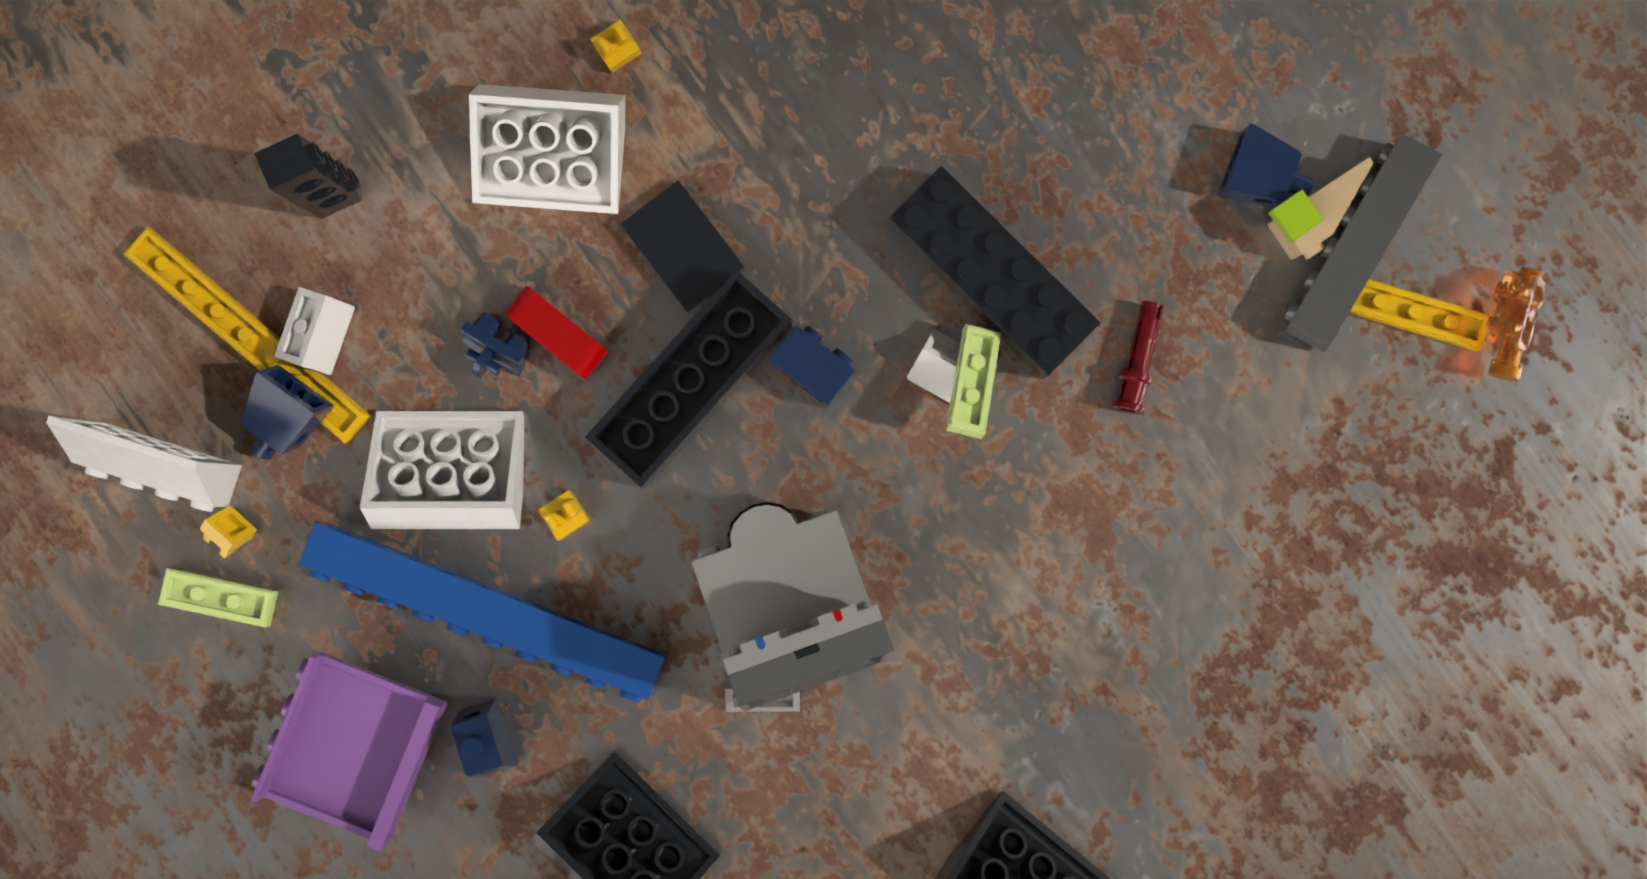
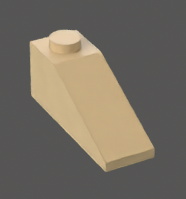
[1267,157,1373,260]

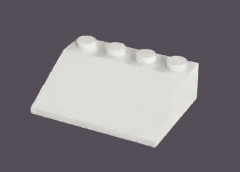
[469,84,625,214]
[360,411,524,529]
[46,415,242,512]

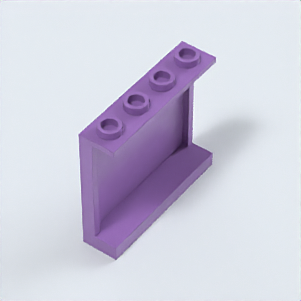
[251,652,447,852]

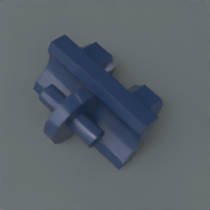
[460,312,530,378]

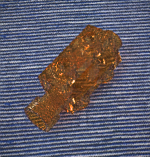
[1485,267,1546,381]

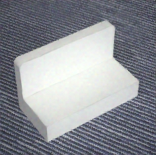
[274,287,355,375]
[907,329,998,403]

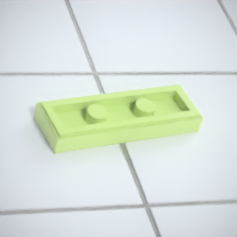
[945,324,1001,439]
[158,568,278,628]

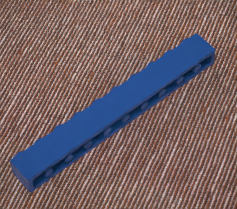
[298,522,668,703]

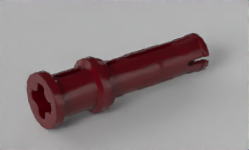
[1111,301,1165,415]

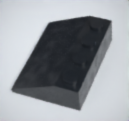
[529,751,720,879]
[935,791,1110,879]

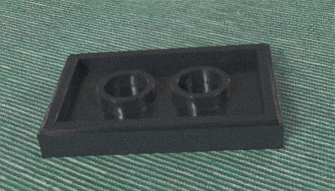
[620,180,745,313]

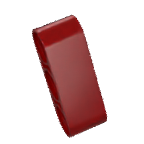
[503,285,609,380]

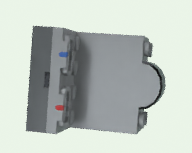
[691,502,894,711]

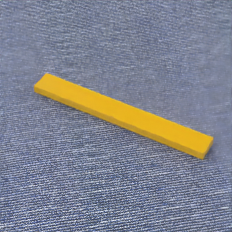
[124,226,372,444]

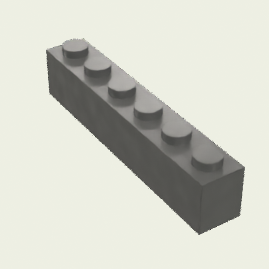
[1284,134,1442,352]

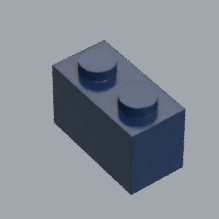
[769,324,855,408]

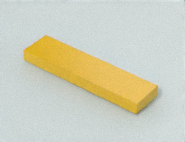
[1349,279,1491,352]

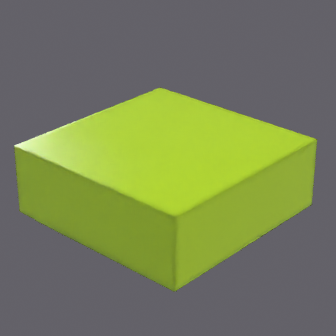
[1269,189,1324,243]

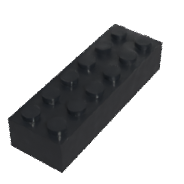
[887,166,1101,379]
[585,270,793,488]

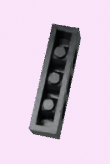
[254,133,361,219]

